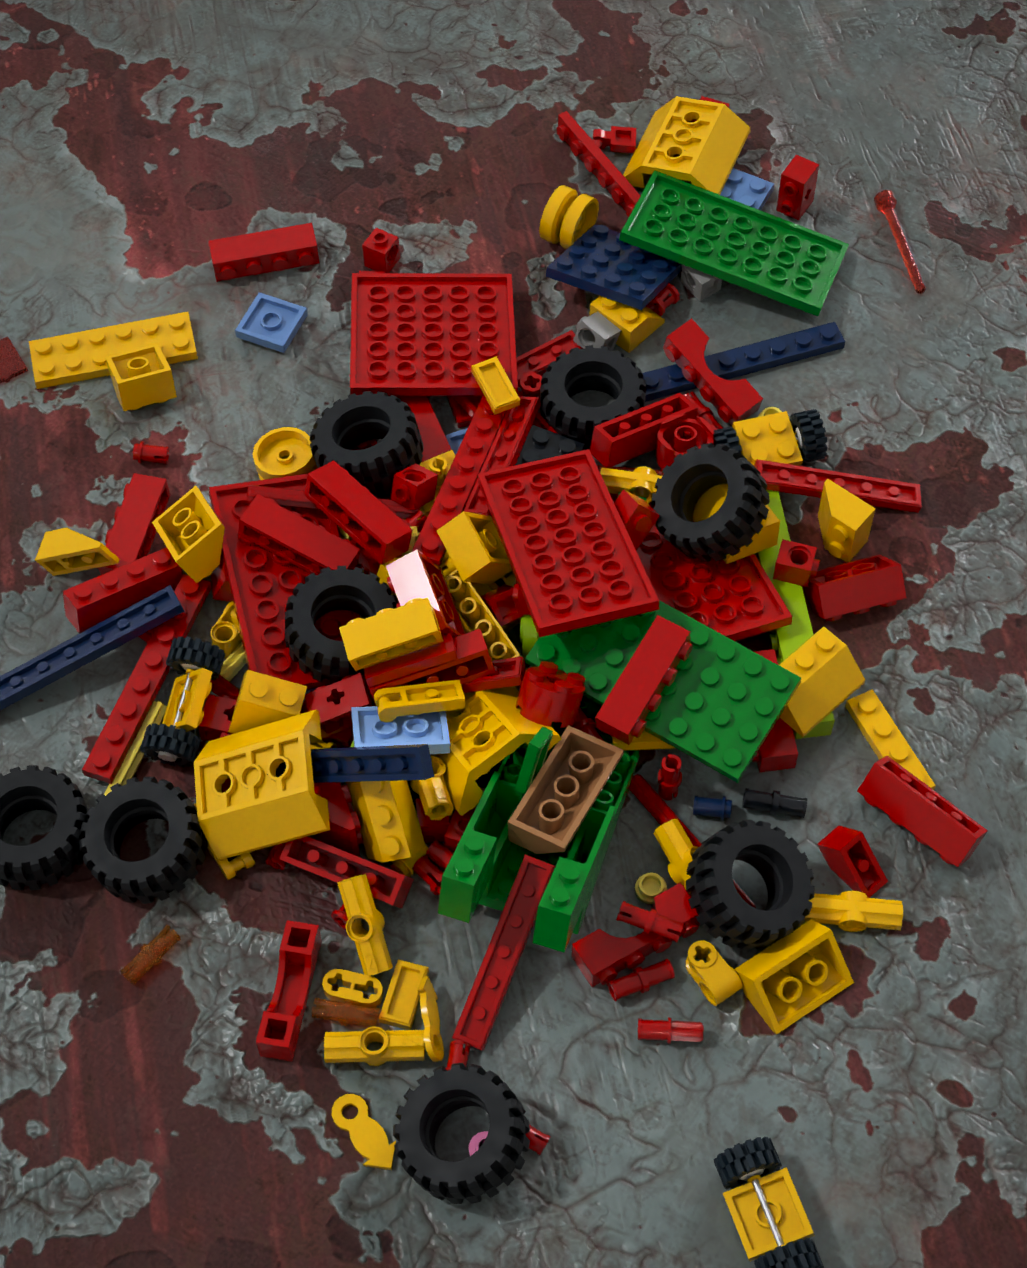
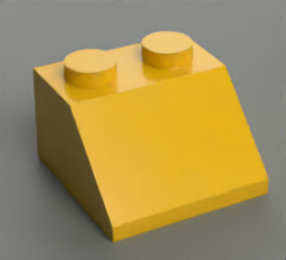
[590,296,665,353]
[105,343,177,411]
[818,479,876,562]
[228,670,307,734]

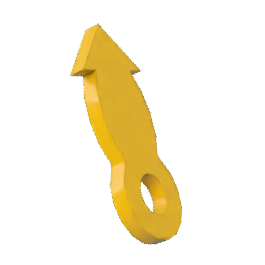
[417,976,444,1062]
[332,1094,396,1170]

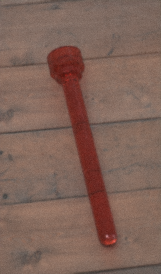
[874,190,926,294]

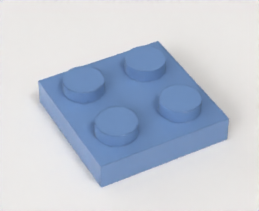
[720,168,774,210]
[235,292,308,353]

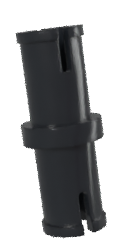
[742,788,807,818]

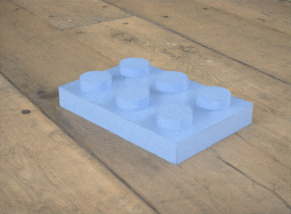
[351,706,450,755]

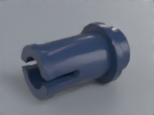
[693,796,732,821]

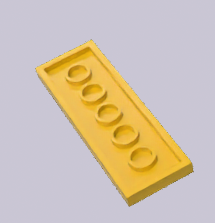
[29,312,198,389]

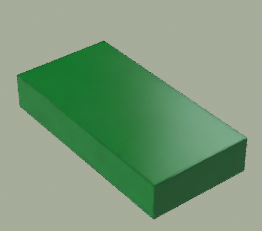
[515,727,553,795]

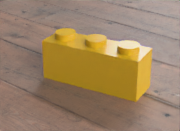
[339,597,443,671]

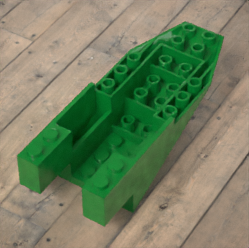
[438,696,639,953]

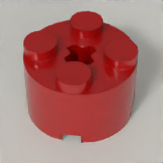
[656,414,714,470]
[516,661,585,728]

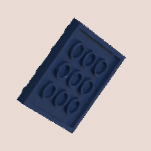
[546,224,682,310]

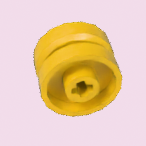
[539,185,599,249]
[252,427,318,480]

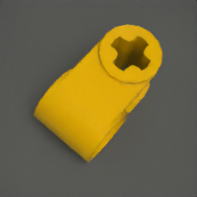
[210,601,242,659]
[685,940,743,1006]

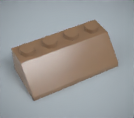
[507,725,624,854]

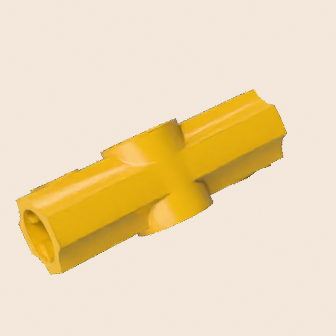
[600,466,662,503]
[410,754,454,820]
[653,819,698,897]
[337,874,393,976]
[805,891,903,932]
[324,1026,425,1066]

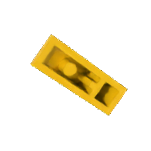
[35,528,120,576]

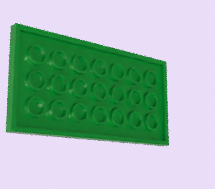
[619,170,849,316]
[525,600,801,783]

